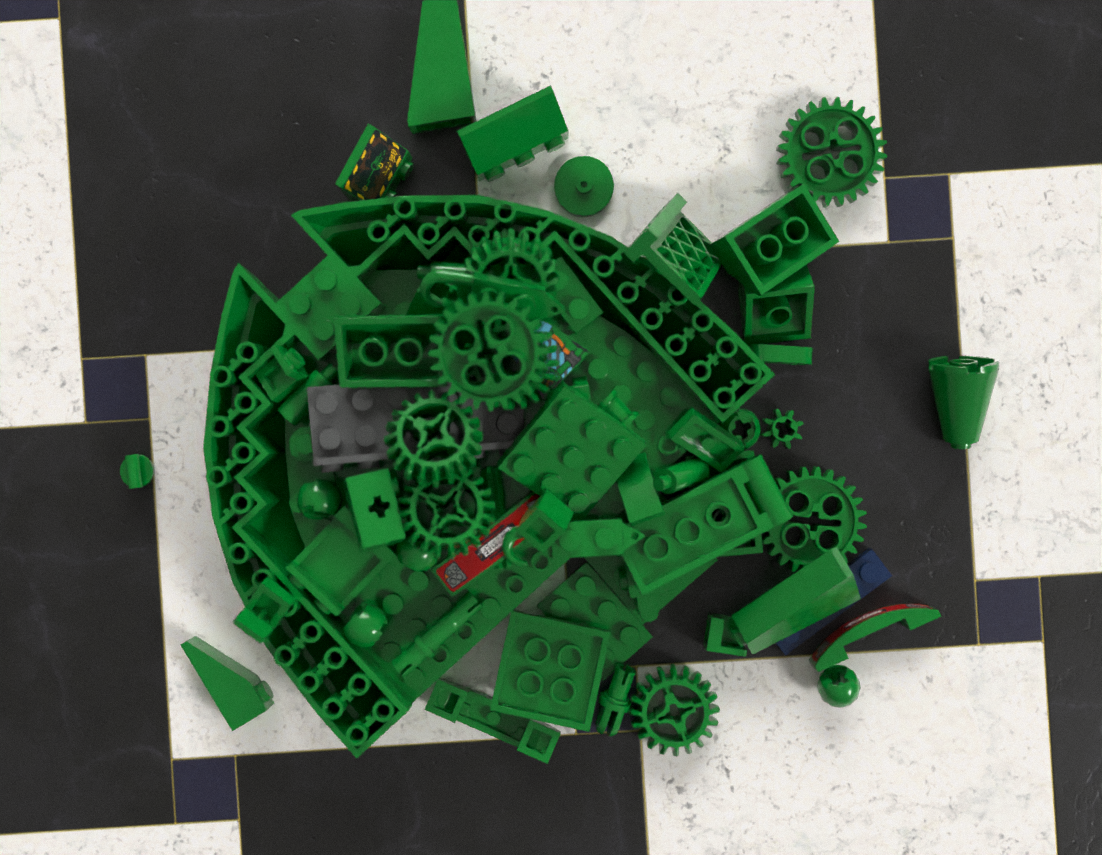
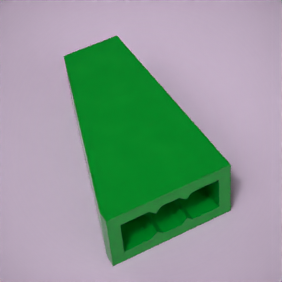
[407,0,477,134]
[731,546,861,655]

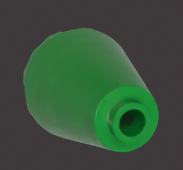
[928,356,999,449]

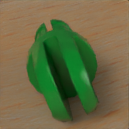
[595,663,636,736]

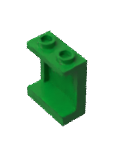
[285,504,397,616]

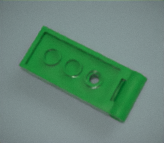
[620,454,793,596]

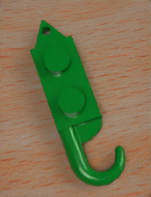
[419,269,565,320]
[502,518,645,567]

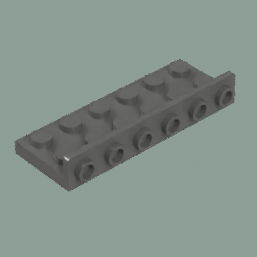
[307,370,525,472]

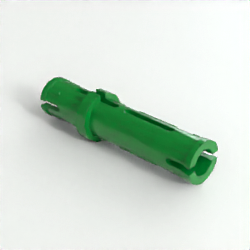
[390,590,484,678]

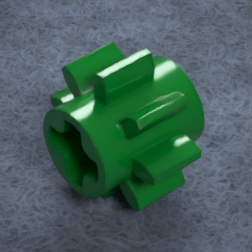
[761,409,804,449]

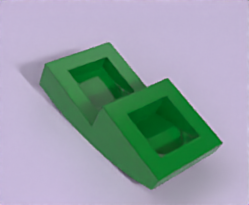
[617,452,665,526]

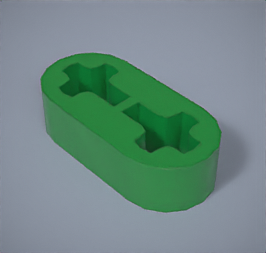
[749,344,813,365]

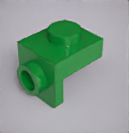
[255,344,310,403]
[233,577,296,643]

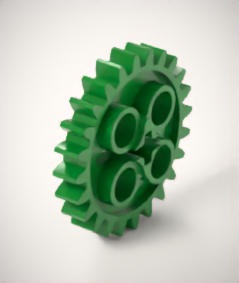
[776,97,887,208]
[428,290,550,411]
[762,466,867,572]

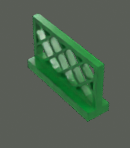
[624,193,722,305]

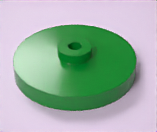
[554,156,614,217]

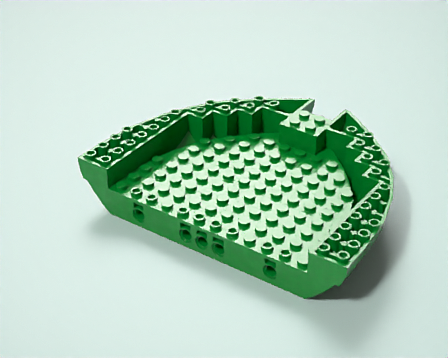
[203,195,775,759]

